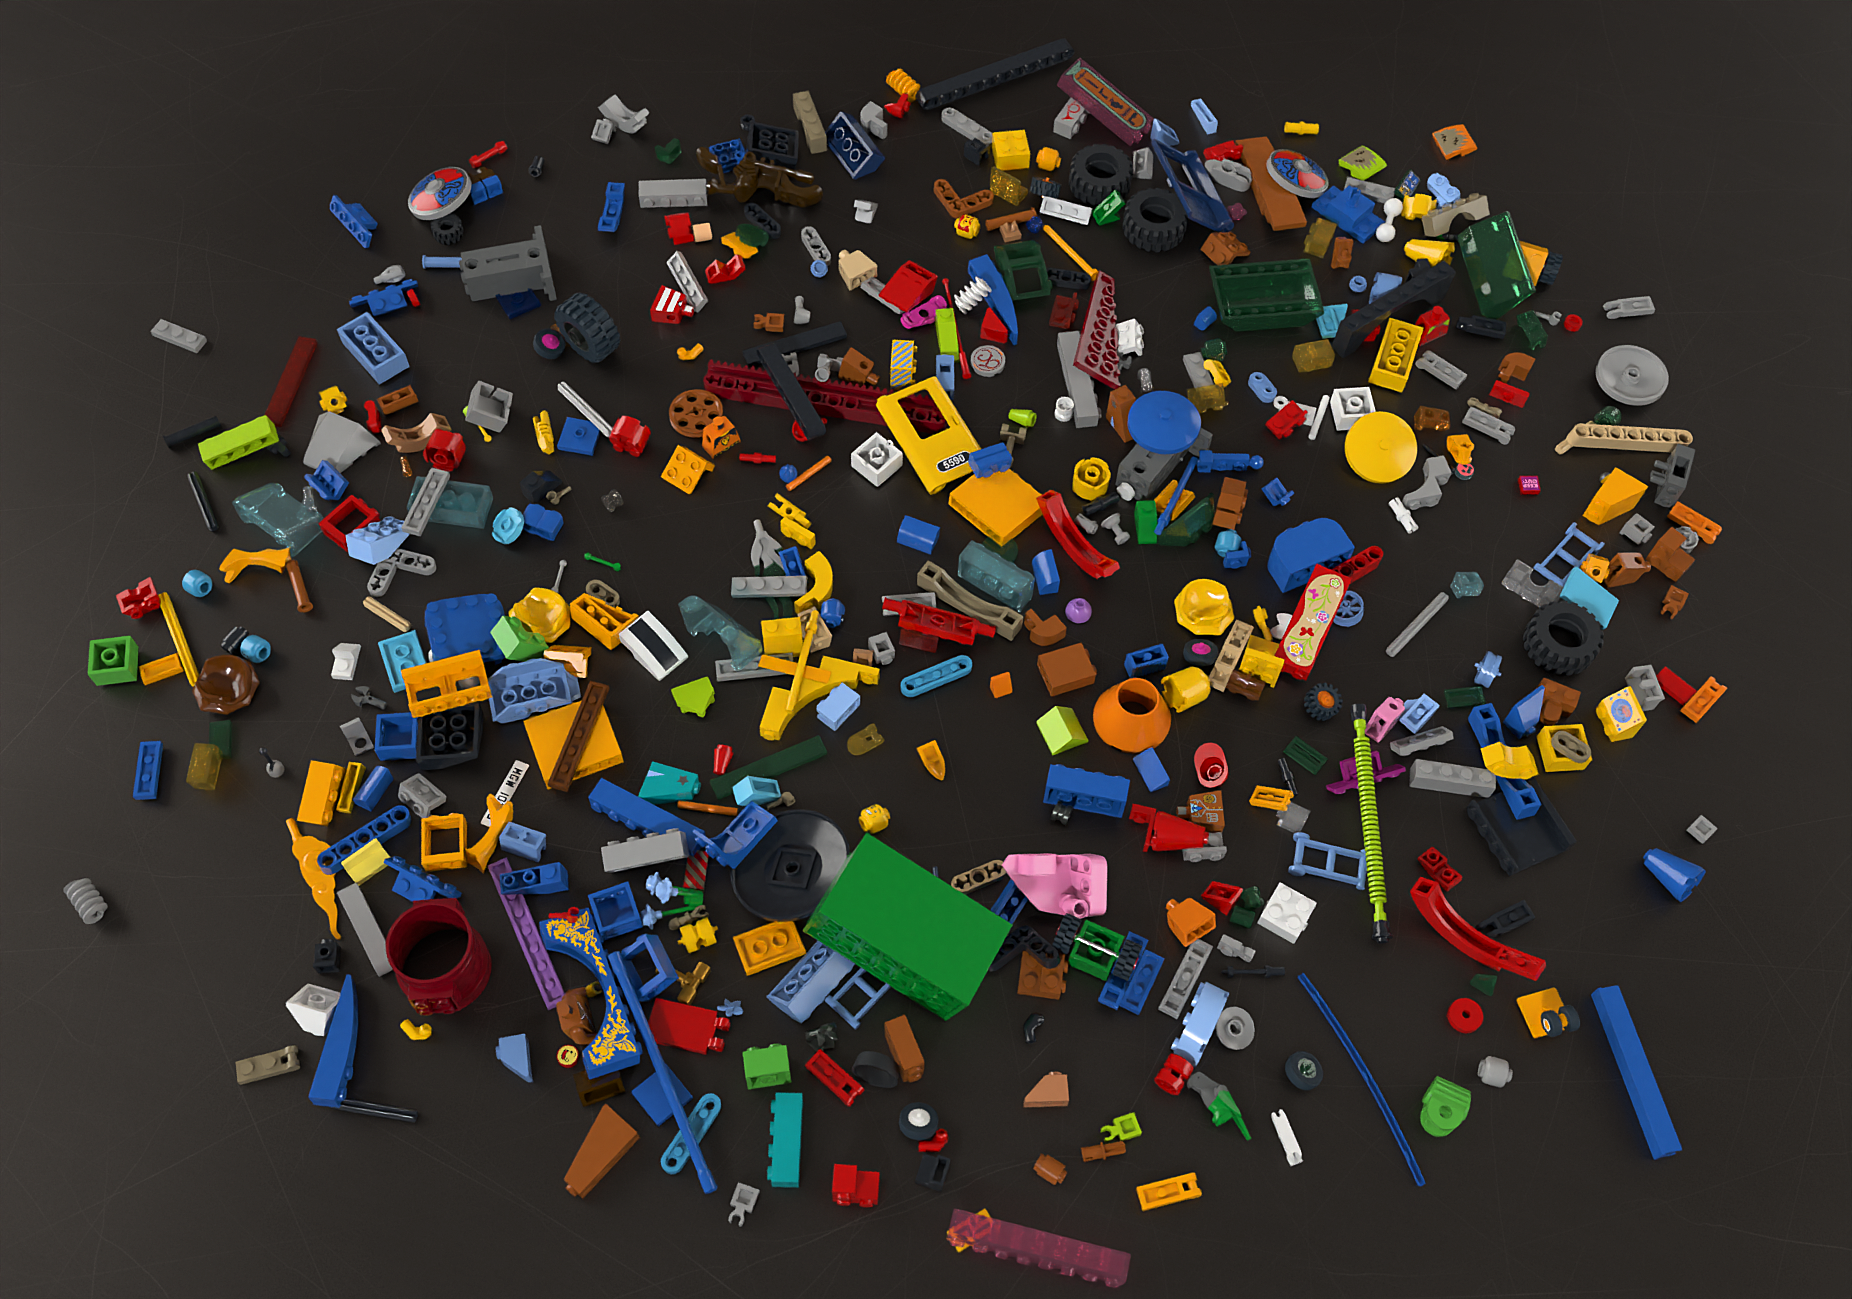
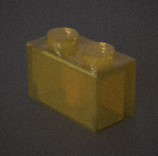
[1304,217,1337,258]
[1292,339,1335,372]
[186,743,223,790]

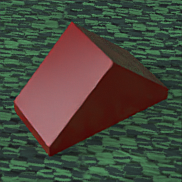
[980,307,1008,343]
[1201,881,1243,916]

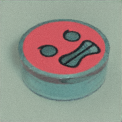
[1455,463,1475,480]

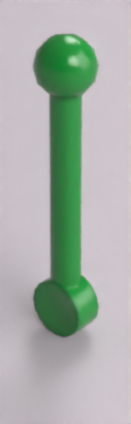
[584,553,621,571]

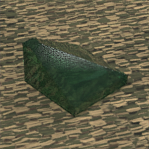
[1470,974,1497,996]

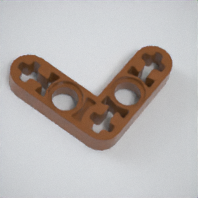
[934,179,994,218]

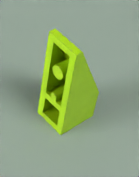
[935,308,959,363]

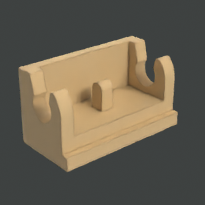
[798,606,832,653]

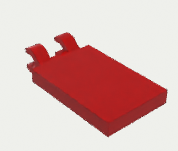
[648,998,731,1055]

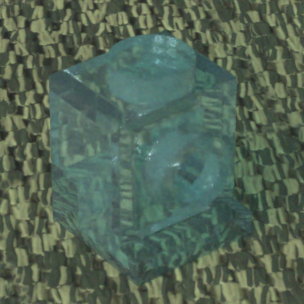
[1451,572,1484,598]

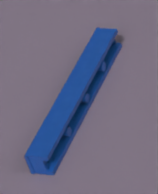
[1591,985,1682,1160]

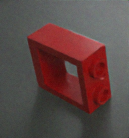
[318,495,380,552]

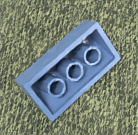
[767,941,855,1023]

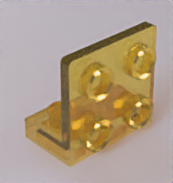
[990,167,1028,206]

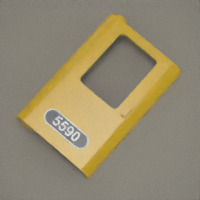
[876,377,981,495]

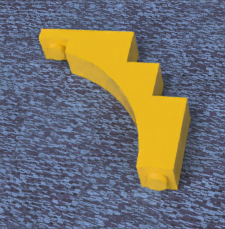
[760,656,880,740]

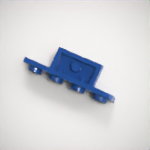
[330,195,378,248]
[349,279,418,317]
[383,856,462,902]

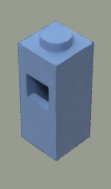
[936,355,954,400]

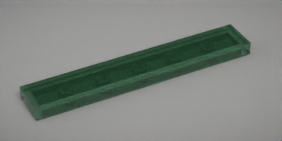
[710,735,827,800]

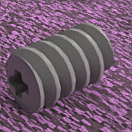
[64,878,108,924]

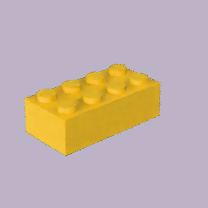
[1368,318,1423,392]

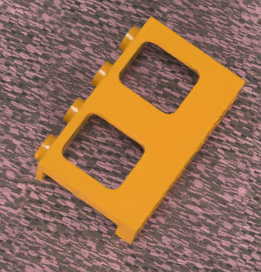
[401,650,492,718]

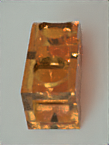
[1414,406,1450,431]

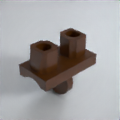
[1225,670,1265,701]

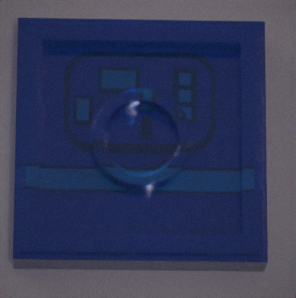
[495,288,541,319]

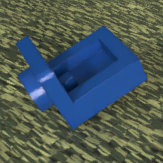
[1261,478,1294,506]
[1223,541,1251,569]

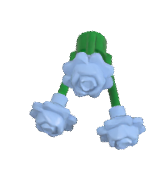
[640,872,703,930]

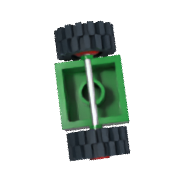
[1052,913,1142,981]

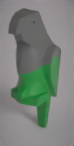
[1187,1072,1251,1141]

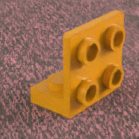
[661,445,715,494]

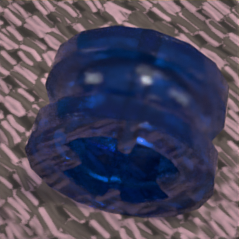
[1026,216,1043,233]

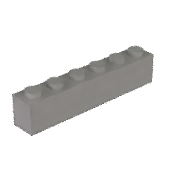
[1057,331,1101,428]

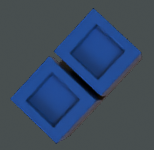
[467,167,503,205]

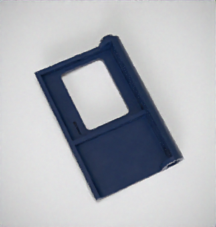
[1151,139,1234,232]

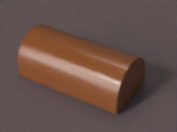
[377,385,418,416]

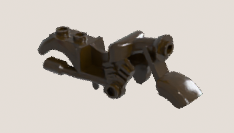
[696,147,823,208]

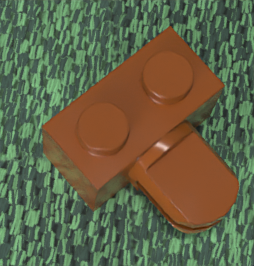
[1536,677,1581,726]

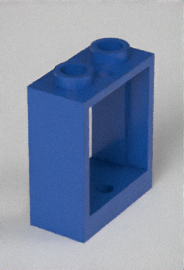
[621,934,679,1002]

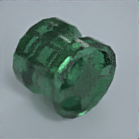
[1240,886,1265,910]

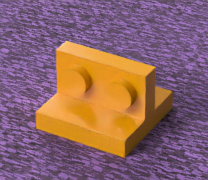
[544,645,591,678]

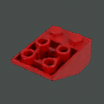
[878,260,938,312]

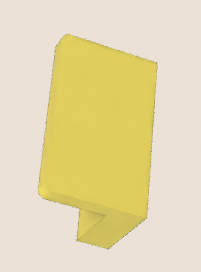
[341,838,390,886]

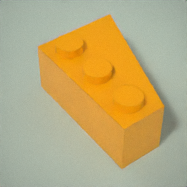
[570,593,639,650]
[297,760,347,826]

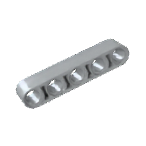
[337,882,393,977]

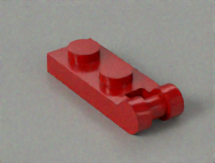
[805,1049,864,1107]

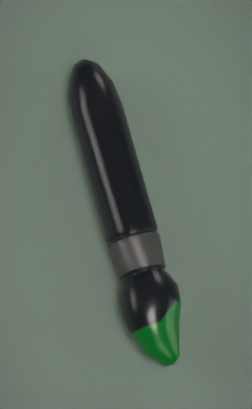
[1436,234,1477,242]

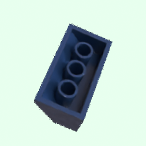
[825,111,885,179]

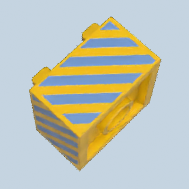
[890,340,917,390]

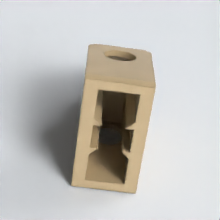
[839,250,877,290]

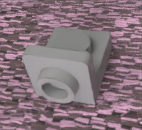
[591,119,616,144]

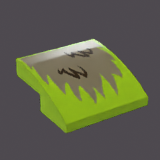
[1339,146,1387,181]

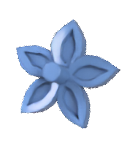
[717,999,743,1017]

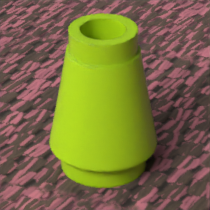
[1009,409,1036,428]

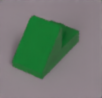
[1092,190,1125,225]

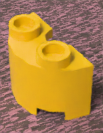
[1401,194,1437,220]

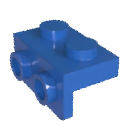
[304,460,349,500]

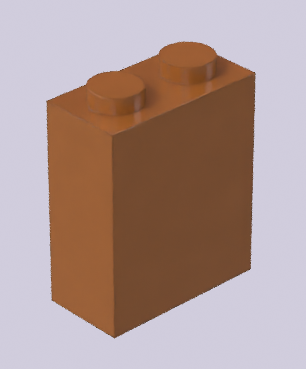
[1037,643,1097,697]
[885,1015,924,1082]

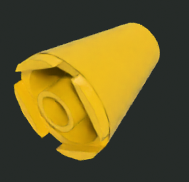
[1404,239,1455,268]

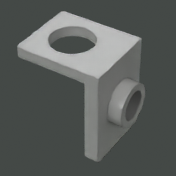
[340,717,374,756]

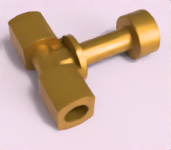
[655,962,711,1005]

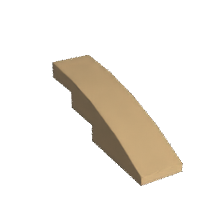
[1209,619,1254,692]

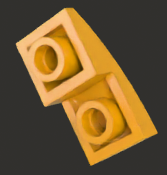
[721,232,758,258]

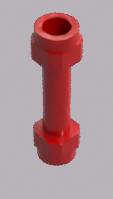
[469,141,507,168]

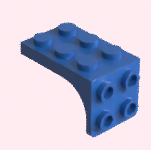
[692,801,778,869]

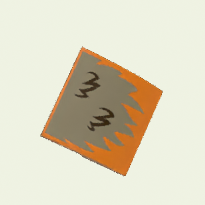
[1432,125,1477,160]

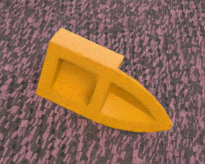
[917,740,945,780]

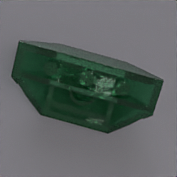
[1157,492,1214,547]

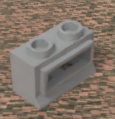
[1625,665,1665,711]

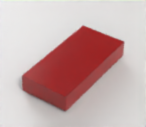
[1656,666,1697,706]

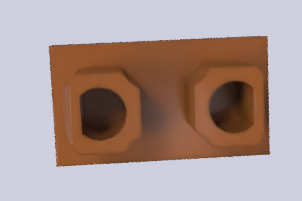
[1331,237,1353,269]

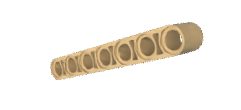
[1567,424,1693,452]

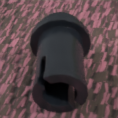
[529,156,544,177]

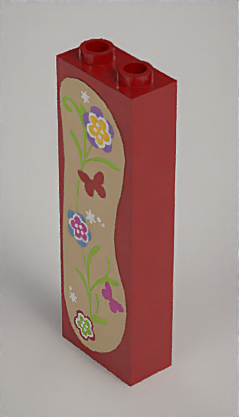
[1274,564,1352,681]

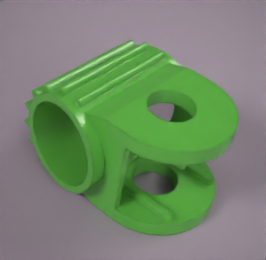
[1420,1076,1471,1137]

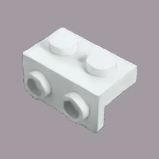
[1116,319,1144,356]

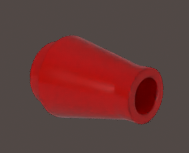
[713,745,733,775]

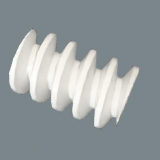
[954,277,992,314]

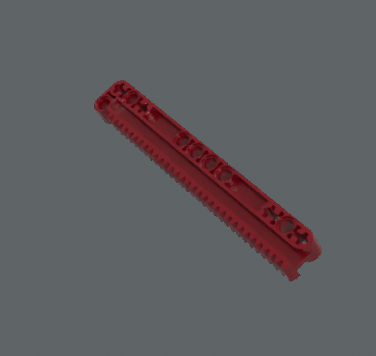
[703,359,947,434]

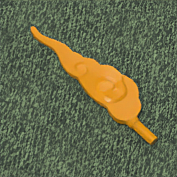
[286,818,341,940]

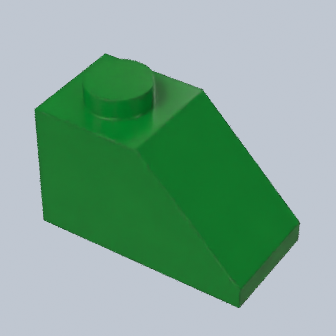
[1134,500,1157,544]

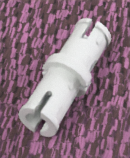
[1389,497,1418,533]

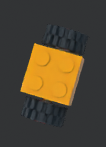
[1487,237,1563,286]

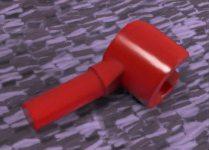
[549,907,579,923]

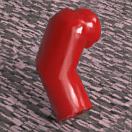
[919,1129,948,1152]

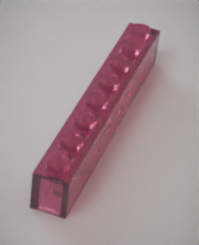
[946,1209,1131,1287]

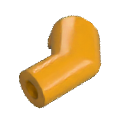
[677,344,704,360]

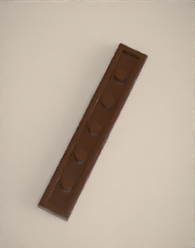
[548,681,610,792]

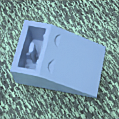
[345,516,409,565]

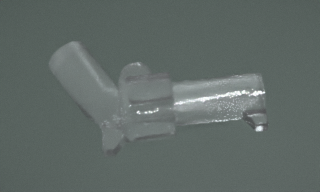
[296,486,316,520]

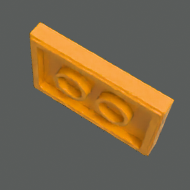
[733,921,806,976]

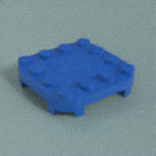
[425,594,505,665]

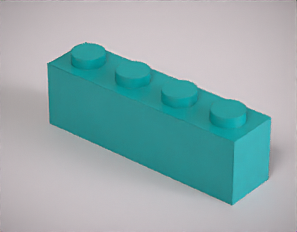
[767,1093,803,1187]

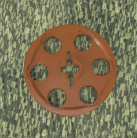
[669,389,723,438]

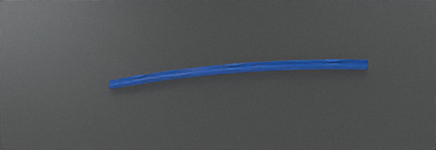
[1297,973,1425,1186]

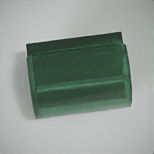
[1229,905,1256,928]

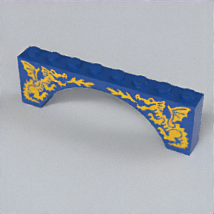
[539,907,643,1080]

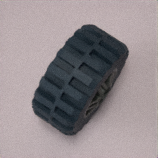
[554,293,620,363]

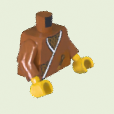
[556,982,602,1044]

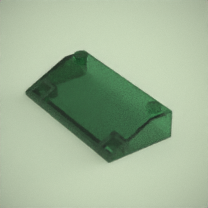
[1457,211,1536,320]

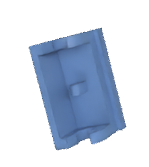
[499,822,546,862]

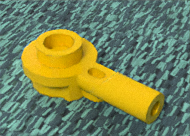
[1253,605,1273,641]

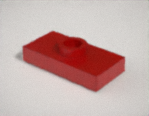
[1489,380,1530,408]

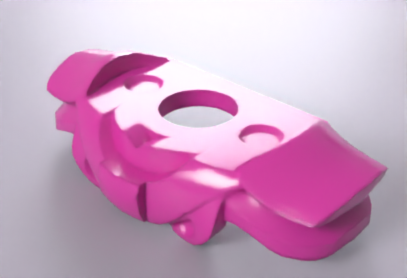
[901,295,947,329]

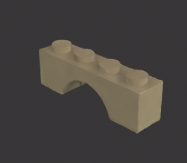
[793,91,827,154]
[1422,193,1490,237]

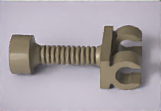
[1000,424,1027,468]

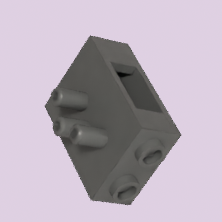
[1650,444,1696,508]

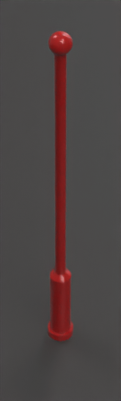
[942,278,971,379]

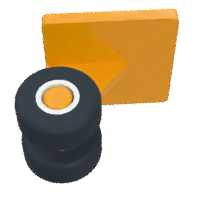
[1517,988,1580,1038]

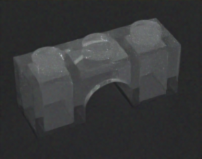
[1501,559,1564,608]

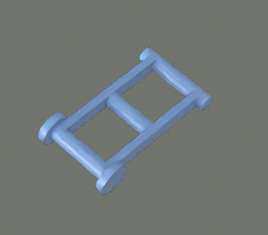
[1533,522,1605,589]
[1288,832,1367,890]
[825,968,891,1029]

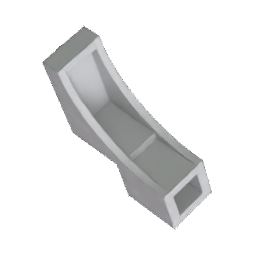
[1402,456,1451,510]

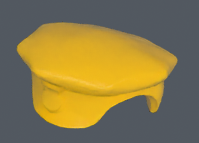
[1174,579,1234,635]
[509,588,570,643]

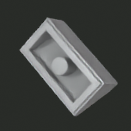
[1132,147,1153,179]

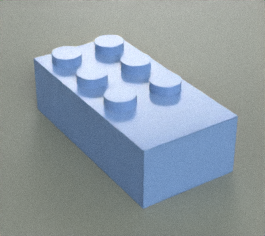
[337,312,410,384]

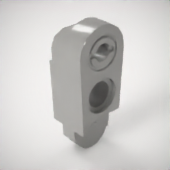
[1204,159,1252,191]

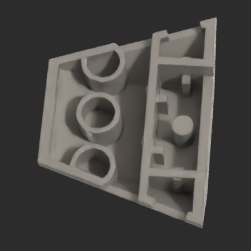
[303,411,381,473]

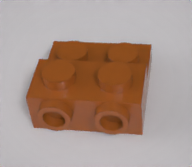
[1017,951,1068,1000]

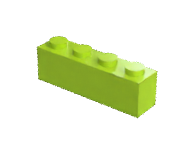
[198,415,279,470]

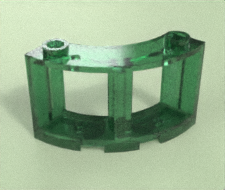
[994,240,1052,301]

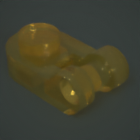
[847,724,884,755]

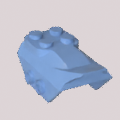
[488,658,581,723]

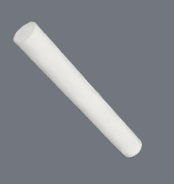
[1308,395,1330,440]

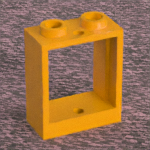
[421,813,467,872]

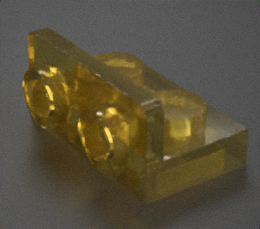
[1187,383,1228,413]

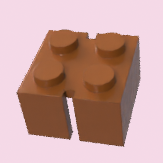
[1213,477,1248,530]

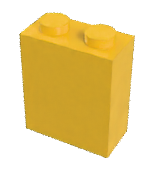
[761,617,803,657]

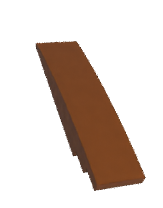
[1235,136,1307,231]

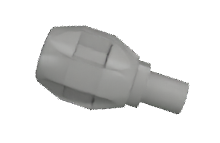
[373,265,405,284]

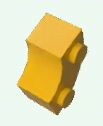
[1481,742,1538,779]

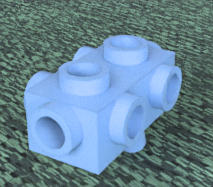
[1427,173,1461,210]

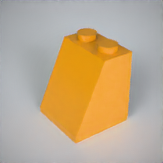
[1583,467,1648,525]

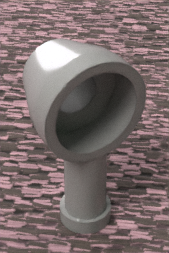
[794,296,810,324]

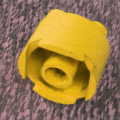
[1072,458,1111,501]

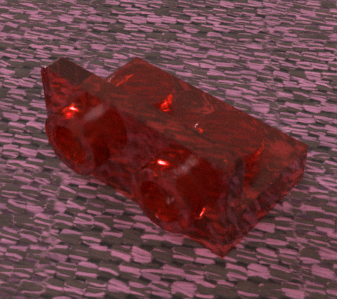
[1049,292,1079,329]
[899,627,940,653]

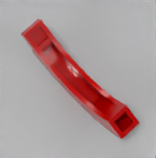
[1036,490,1120,579]

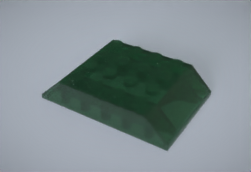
[1209,259,1324,332]

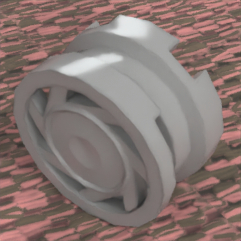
[1675,526,1699,554]

